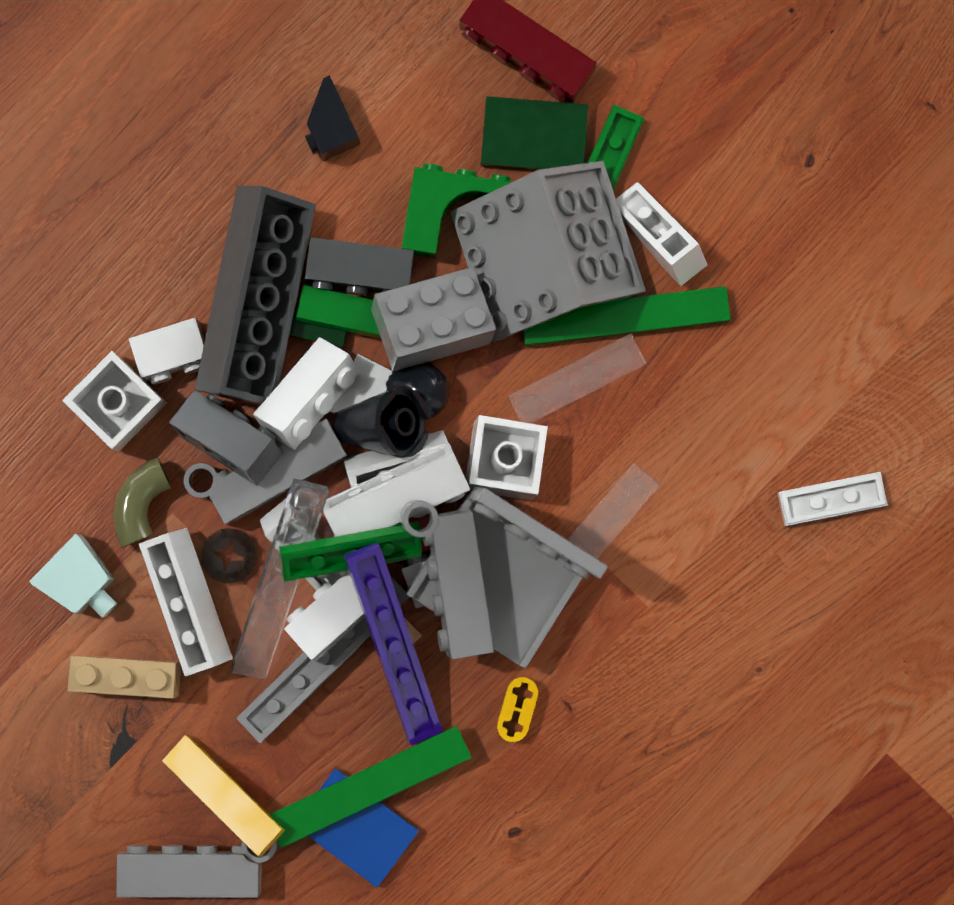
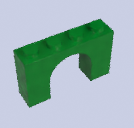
[401,164,512,259]

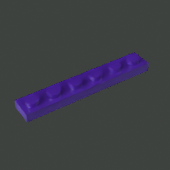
[343,542,443,745]

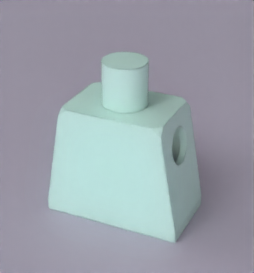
[29,534,118,618]

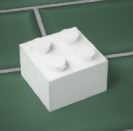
[62,351,167,452]
[466,415,548,501]

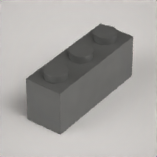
[305,237,415,296]
[169,390,283,486]

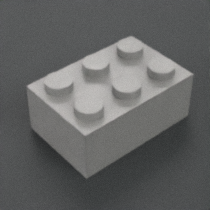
[371,267,496,372]

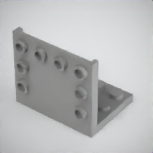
[450,161,646,342]
[405,486,608,669]

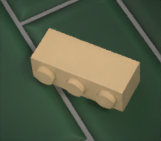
[68,655,181,698]

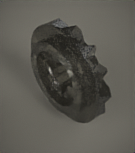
[202,528,257,583]

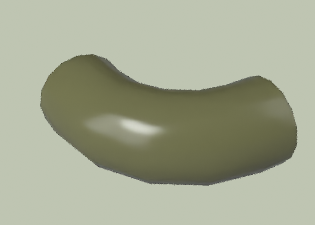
[113,457,172,548]

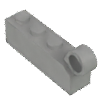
[184,419,348,525]
[400,500,494,660]
[116,840,278,898]

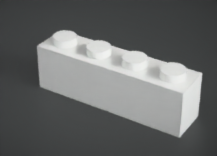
[321,443,470,537]
[139,528,233,676]

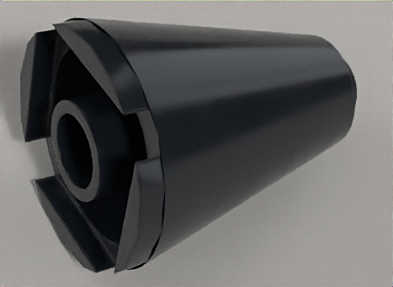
[334,387,429,458]

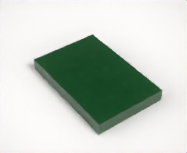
[481,96,589,171]

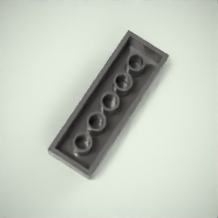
[195,186,316,405]

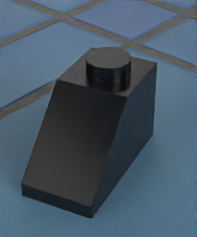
[305,75,360,161]

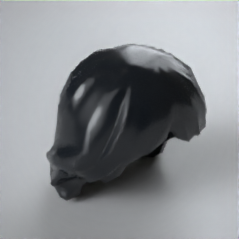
[386,362,450,418]

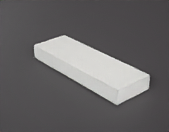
[777,472,888,526]

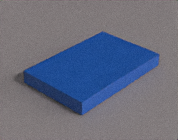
[308,768,419,888]

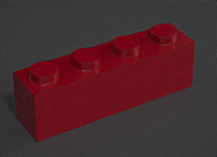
[459,0,597,103]

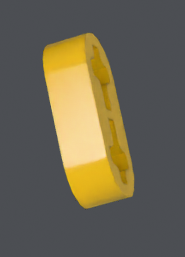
[497,677,538,742]

